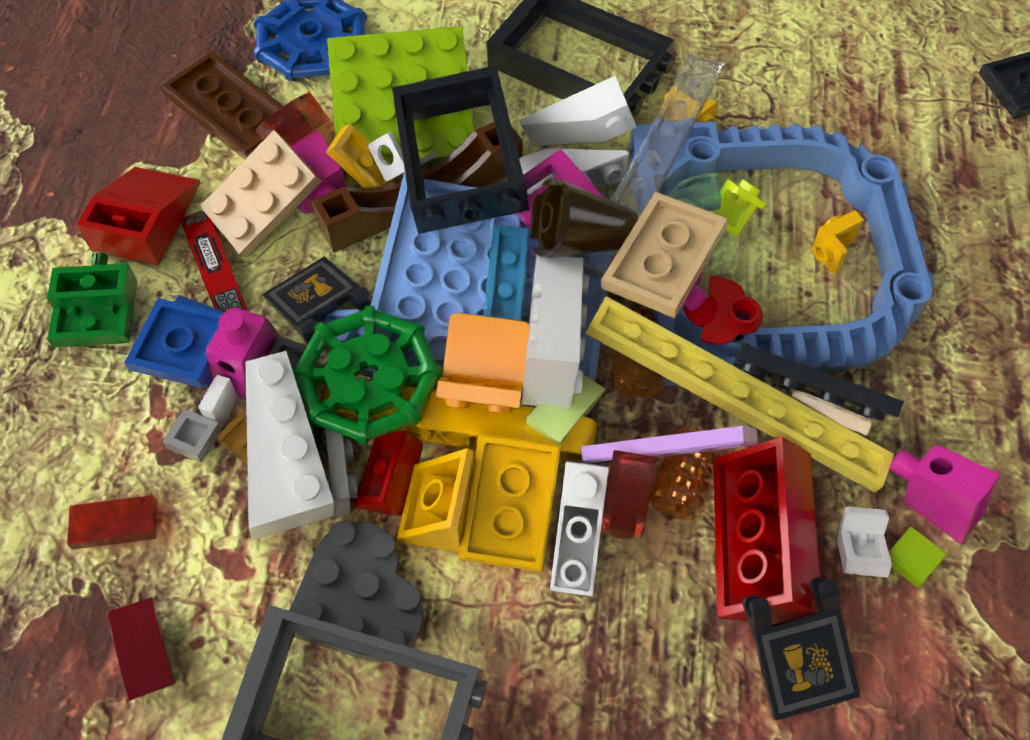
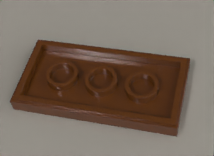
[160,51,299,160]

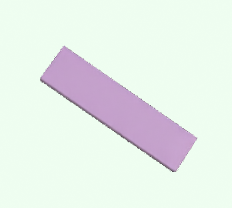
[581,426,758,464]

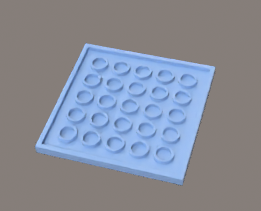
[358,175,613,414]

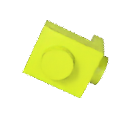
[708,179,767,236]

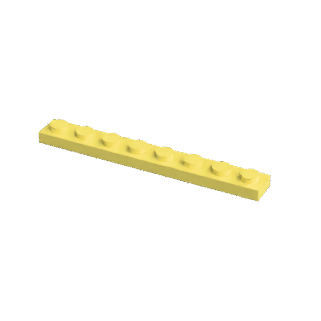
[585,296,895,493]

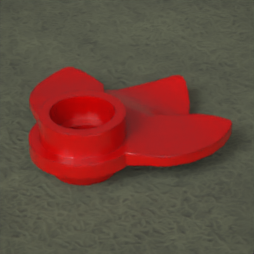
[683,276,763,345]

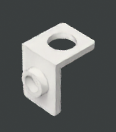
[368,132,437,182]

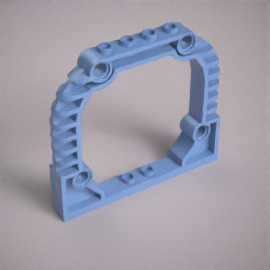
[629,121,934,386]

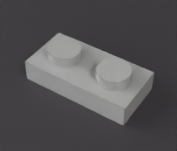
[325,428,358,516]

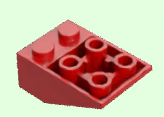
[76,167,201,266]

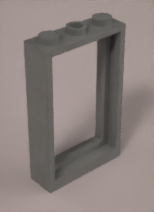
[222,605,488,740]

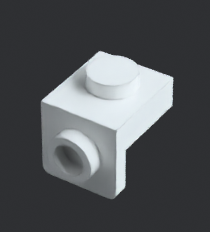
[837,506,892,578]

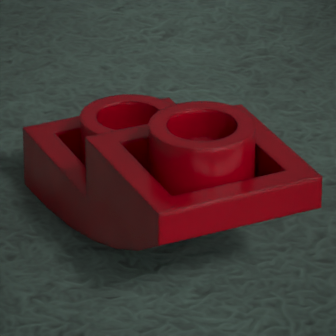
[107,597,176,701]

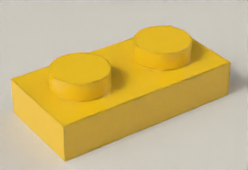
[326,123,397,188]

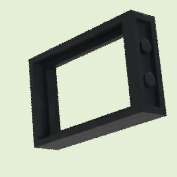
[487,0,675,117]
[392,65,530,234]

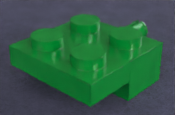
[47,252,137,348]

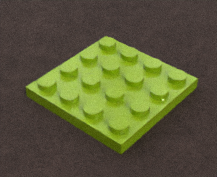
[327,26,474,172]

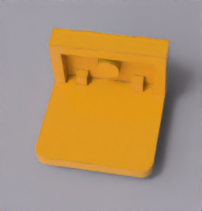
[436,313,530,413]

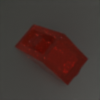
[256,91,330,146]
[601,450,657,539]

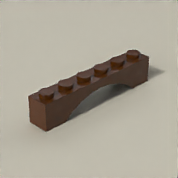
[312,122,523,253]

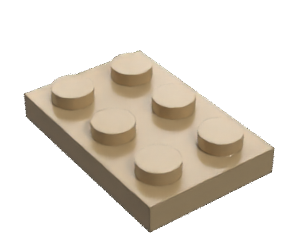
[200,130,322,258]
[601,192,728,318]

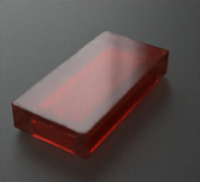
[67,495,158,550]

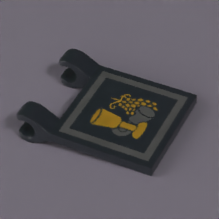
[263,256,371,345]
[742,576,861,721]

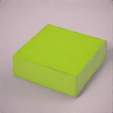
[889,526,946,588]

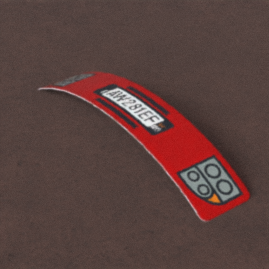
[181,210,247,312]

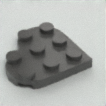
[289,521,425,662]

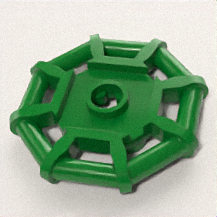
[291,306,443,445]

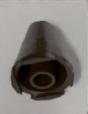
[530,177,639,258]

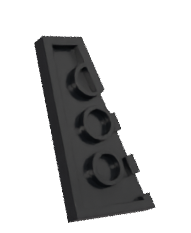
[735,343,904,422]

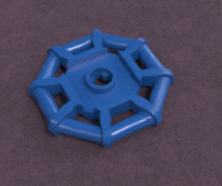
[253,0,367,82]

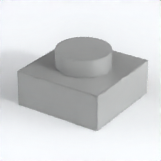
[162,409,222,463]

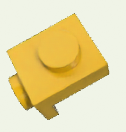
[811,210,864,274]

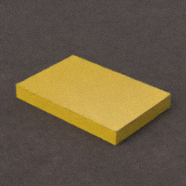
[458,433,562,573]

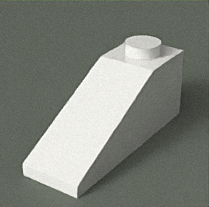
[519,76,637,146]

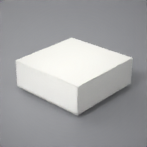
[198,375,239,428]

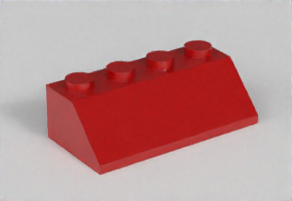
[713,436,820,623]

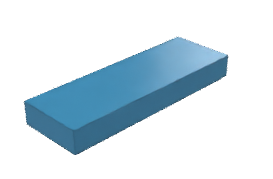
[483,224,530,321]

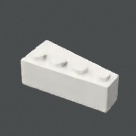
[521,255,589,408]
[246,351,334,541]

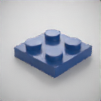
[124,298,223,388]

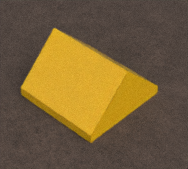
[396,448,474,552]

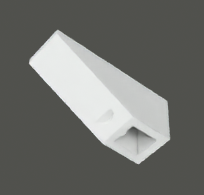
[519,148,629,195]
[550,460,609,596]

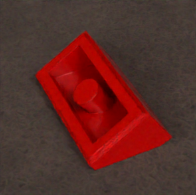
[354,431,423,516]

